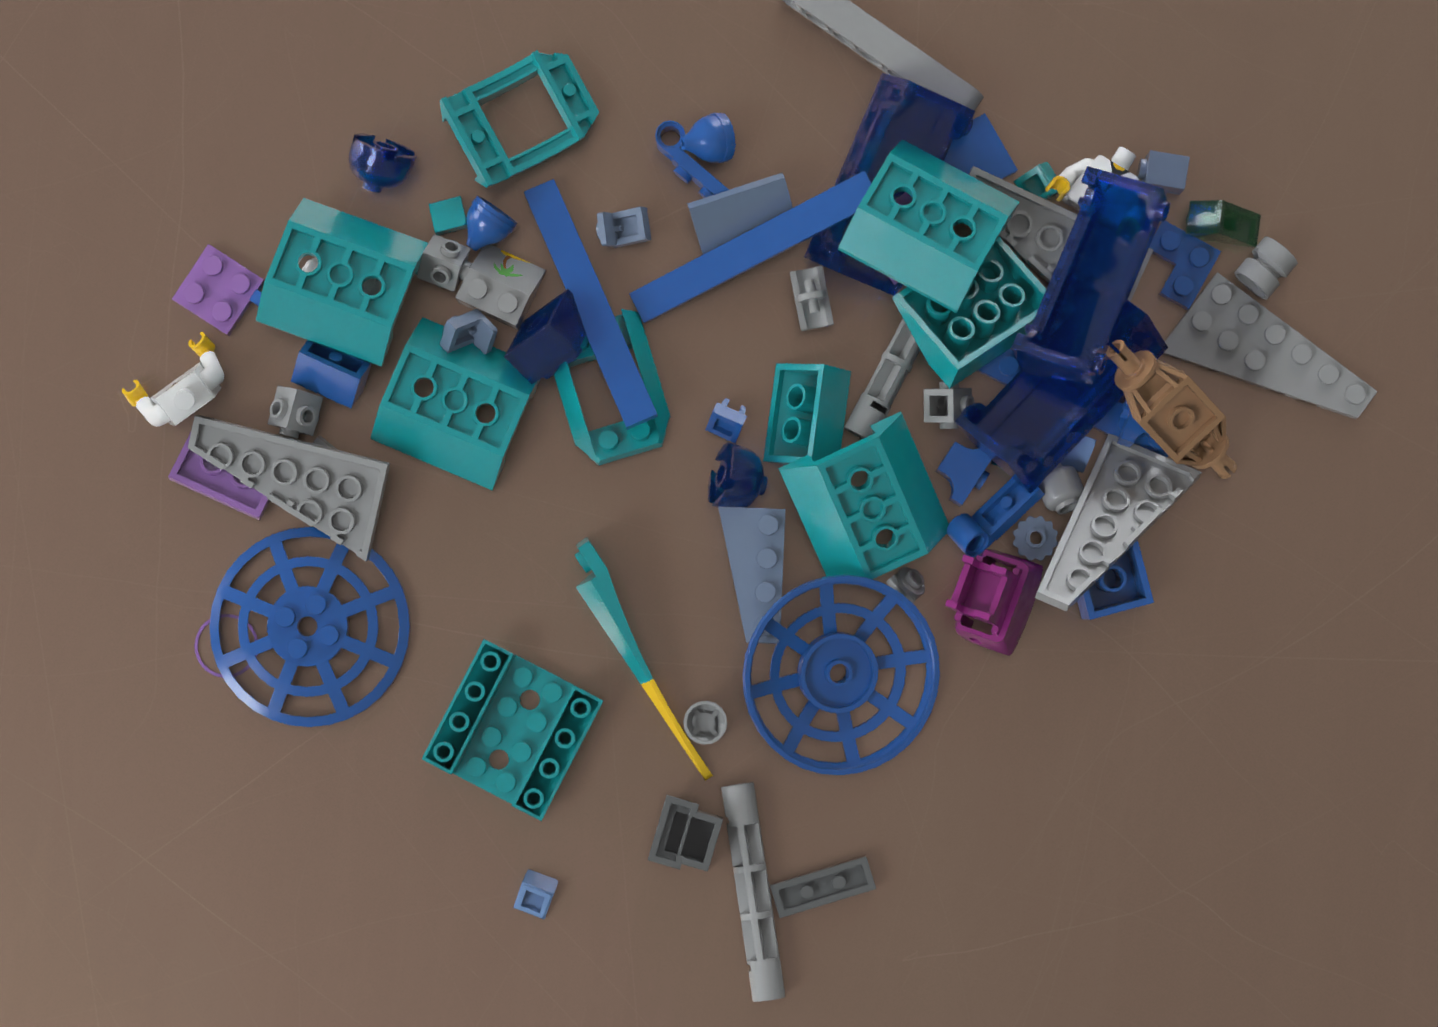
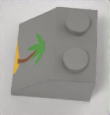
[455,244,546,331]

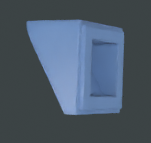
[1052,429,1097,473]
[513,870,558,919]

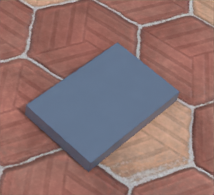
[687,173,793,255]

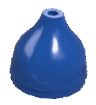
[680,112,736,163]
[466,195,518,251]

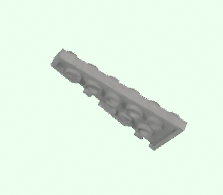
[968,166,1153,341]
[1156,272,1378,419]
[188,415,391,561]
[1035,434,1202,611]

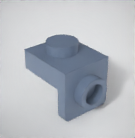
[596,207,652,248]
[440,309,498,354]

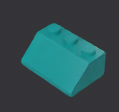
[763,363,851,465]

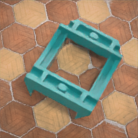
[439,50,599,188]
[544,309,671,466]

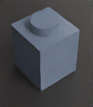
[1137,150,1190,195]

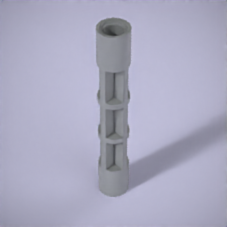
[844,319,920,439]
[721,782,786,1002]

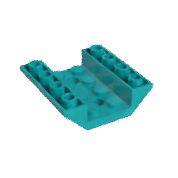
[838,139,1019,313]
[256,198,428,367]
[370,317,545,491]
[778,411,949,585]
[422,639,603,821]

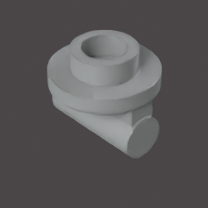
[886,567,925,603]

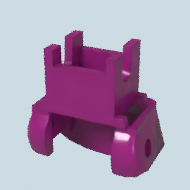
[945,549,1043,656]

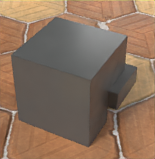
[648,795,723,872]

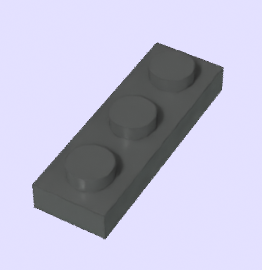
[770,856,876,918]

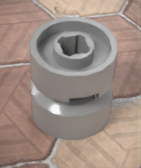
[1234,236,1298,300]
[683,701,727,745]

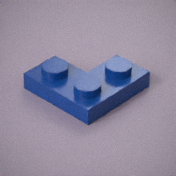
[1147,219,1221,310]

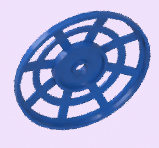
[209,527,411,727]
[742,574,940,775]

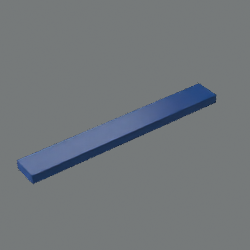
[629,171,872,323]
[524,179,658,430]

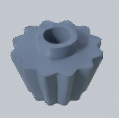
[1013,516,1058,561]

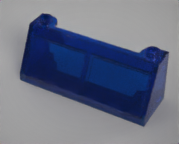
[804,73,975,296]
[1011,166,1170,384]
[955,275,1168,494]

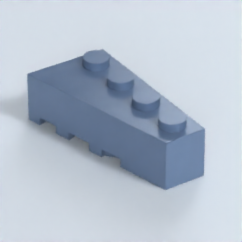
[718,506,786,644]

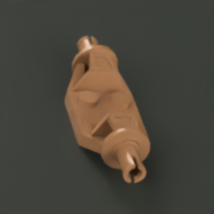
[1106,340,1237,479]

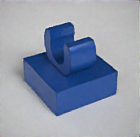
[705,398,747,444]

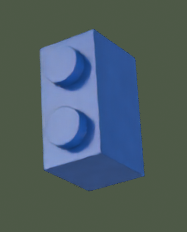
[291,340,372,408]

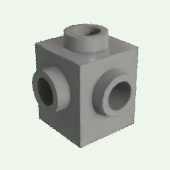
[417,234,472,292]
[923,382,975,429]
[267,386,323,439]

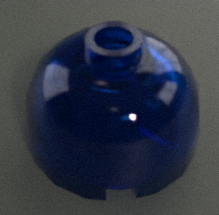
[348,133,417,193]
[708,442,768,508]

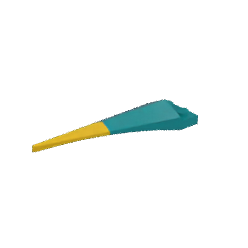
[574,537,713,781]

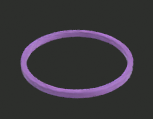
[194,614,258,678]

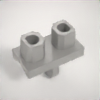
[789,266,834,331]

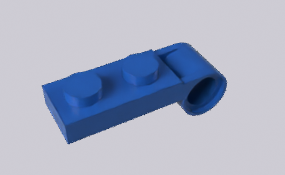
[655,120,729,198]
[947,469,1045,557]

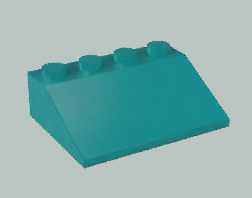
[893,236,1058,389]

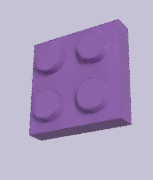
[172,244,265,336]

